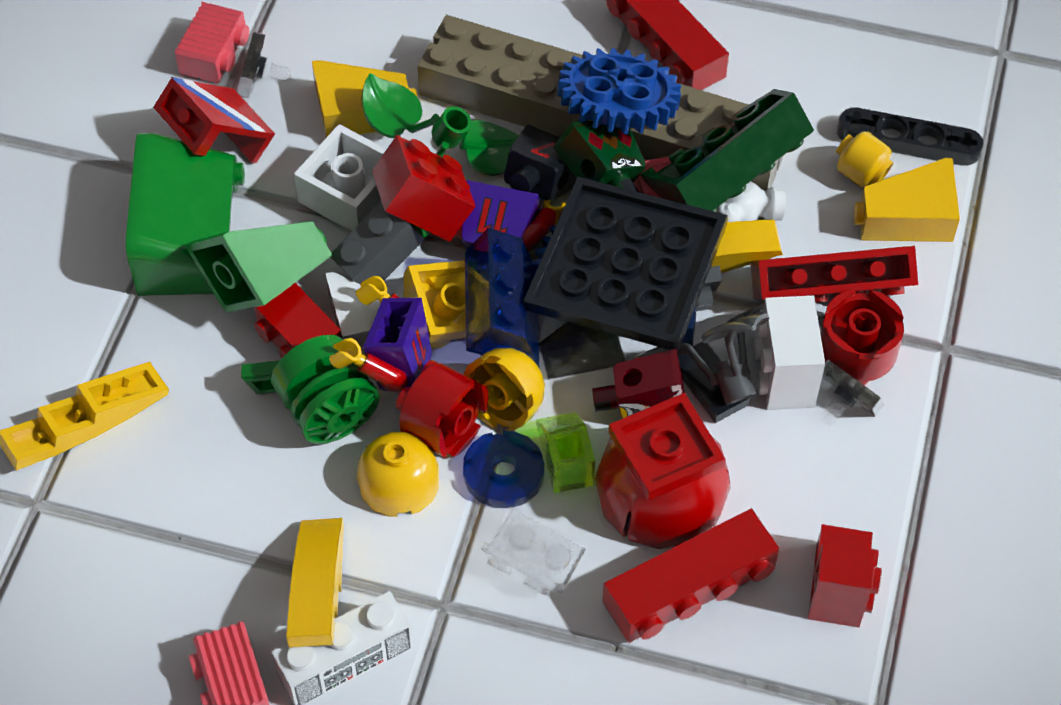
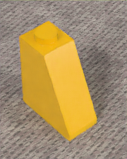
[312,60,418,138]
[853,158,960,242]

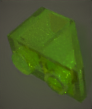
[536,412,596,493]

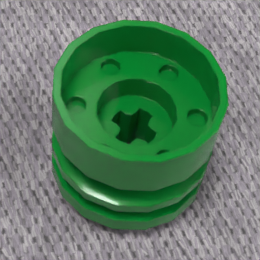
[271,335,380,444]

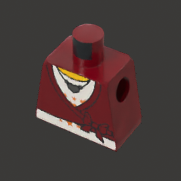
[592,349,685,419]

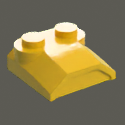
[403,259,503,348]

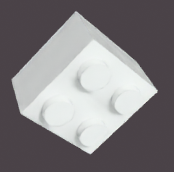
[294,124,386,231]
[752,295,825,410]

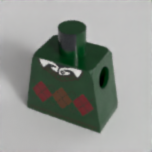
[553,121,646,192]

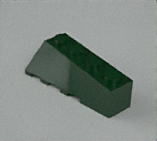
[640,89,815,212]

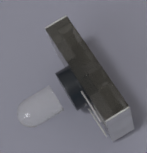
[237,32,291,98]
[821,360,885,425]

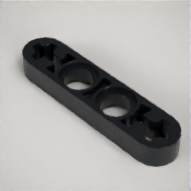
[837,107,984,166]

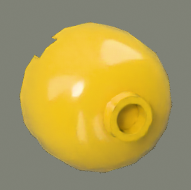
[463,348,545,431]
[357,432,439,517]

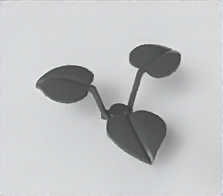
[633,303,770,405]

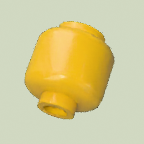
[836,132,894,187]

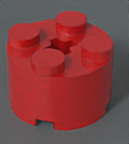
[820,289,904,386]
[396,360,489,458]

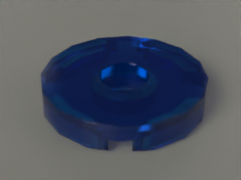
[463,431,545,509]

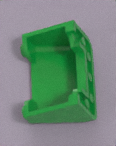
[126,133,245,296]

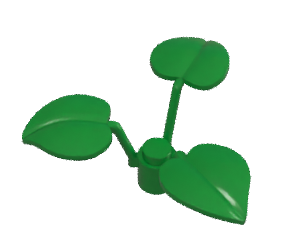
[361,73,519,238]

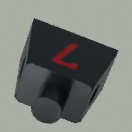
[503,124,576,201]

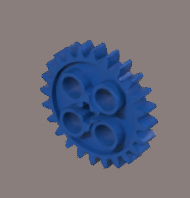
[557,48,681,134]

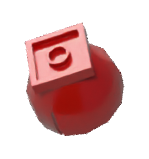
[594,393,730,549]

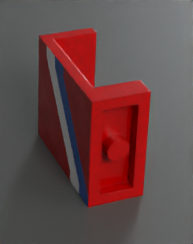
[153,77,275,163]

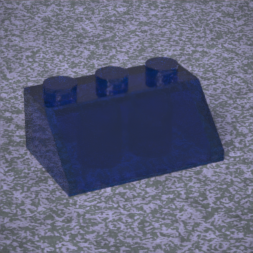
[465,227,540,368]

